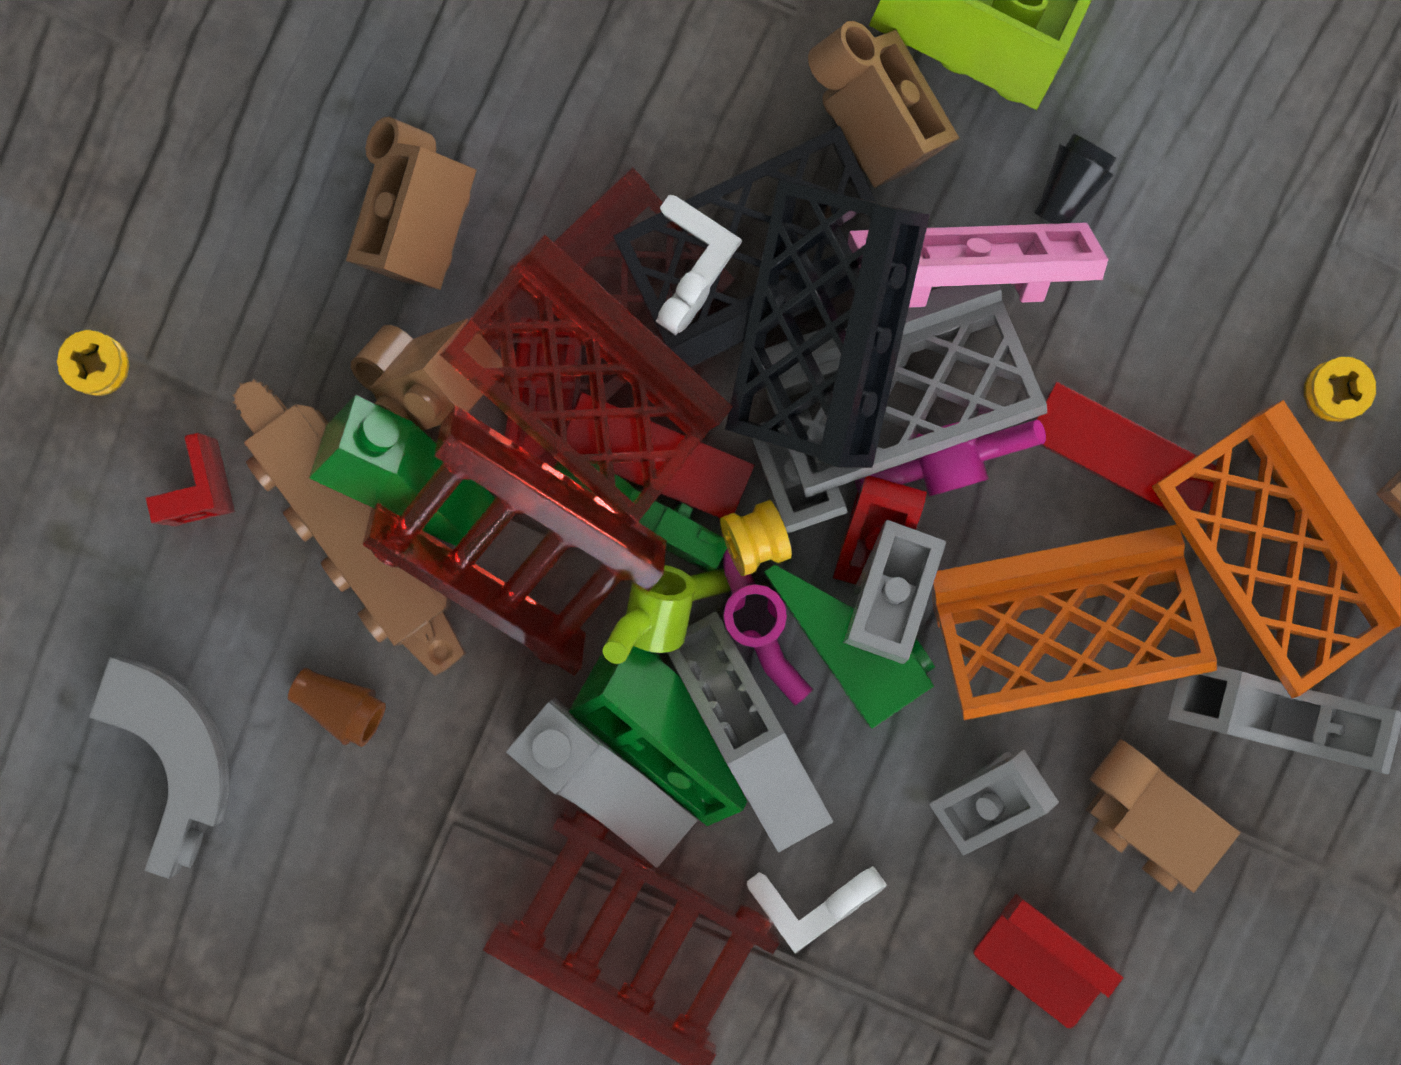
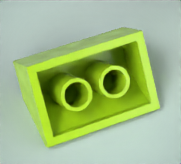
[868,0,1092,111]

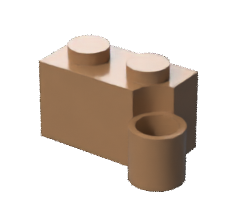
[808,21,959,188]
[346,116,477,290]
[351,318,507,431]
[1086,739,1241,893]

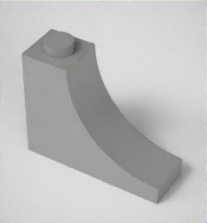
[667,611,833,853]
[506,697,698,868]

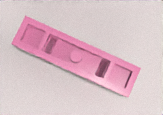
[847,223,1108,307]

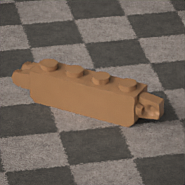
[232,379,467,676]

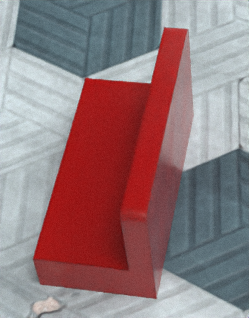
[146,433,235,526]
[973,894,1124,1029]

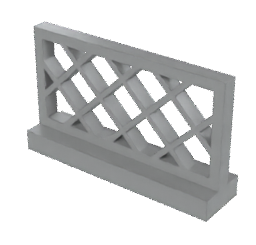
[759,284,1047,497]

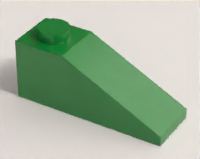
[309,395,497,556]
[763,565,936,729]
[568,646,748,826]

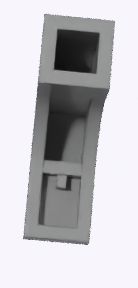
[89,656,230,879]
[1168,665,1401,775]

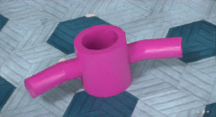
[855,420,1046,496]
[722,534,813,706]

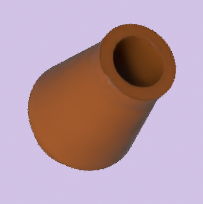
[287,667,386,747]

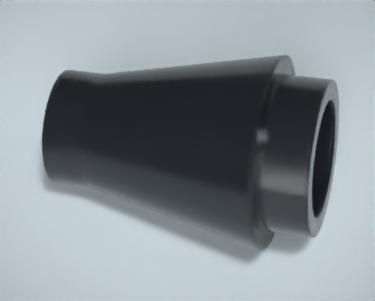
[1034,133,1117,224]

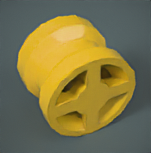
[57,330,129,396]
[1304,357,1376,422]
[720,500,792,576]

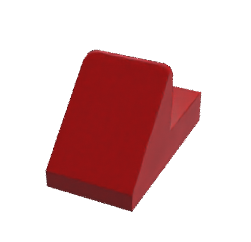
[833,475,927,585]

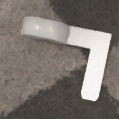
[656,195,742,335]
[747,866,888,954]

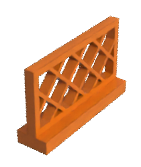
[1151,400,1401,698]
[932,524,1217,720]

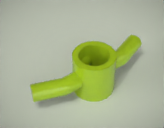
[603,564,731,664]

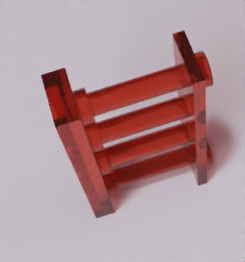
[362,405,666,676]
[483,810,779,1065]

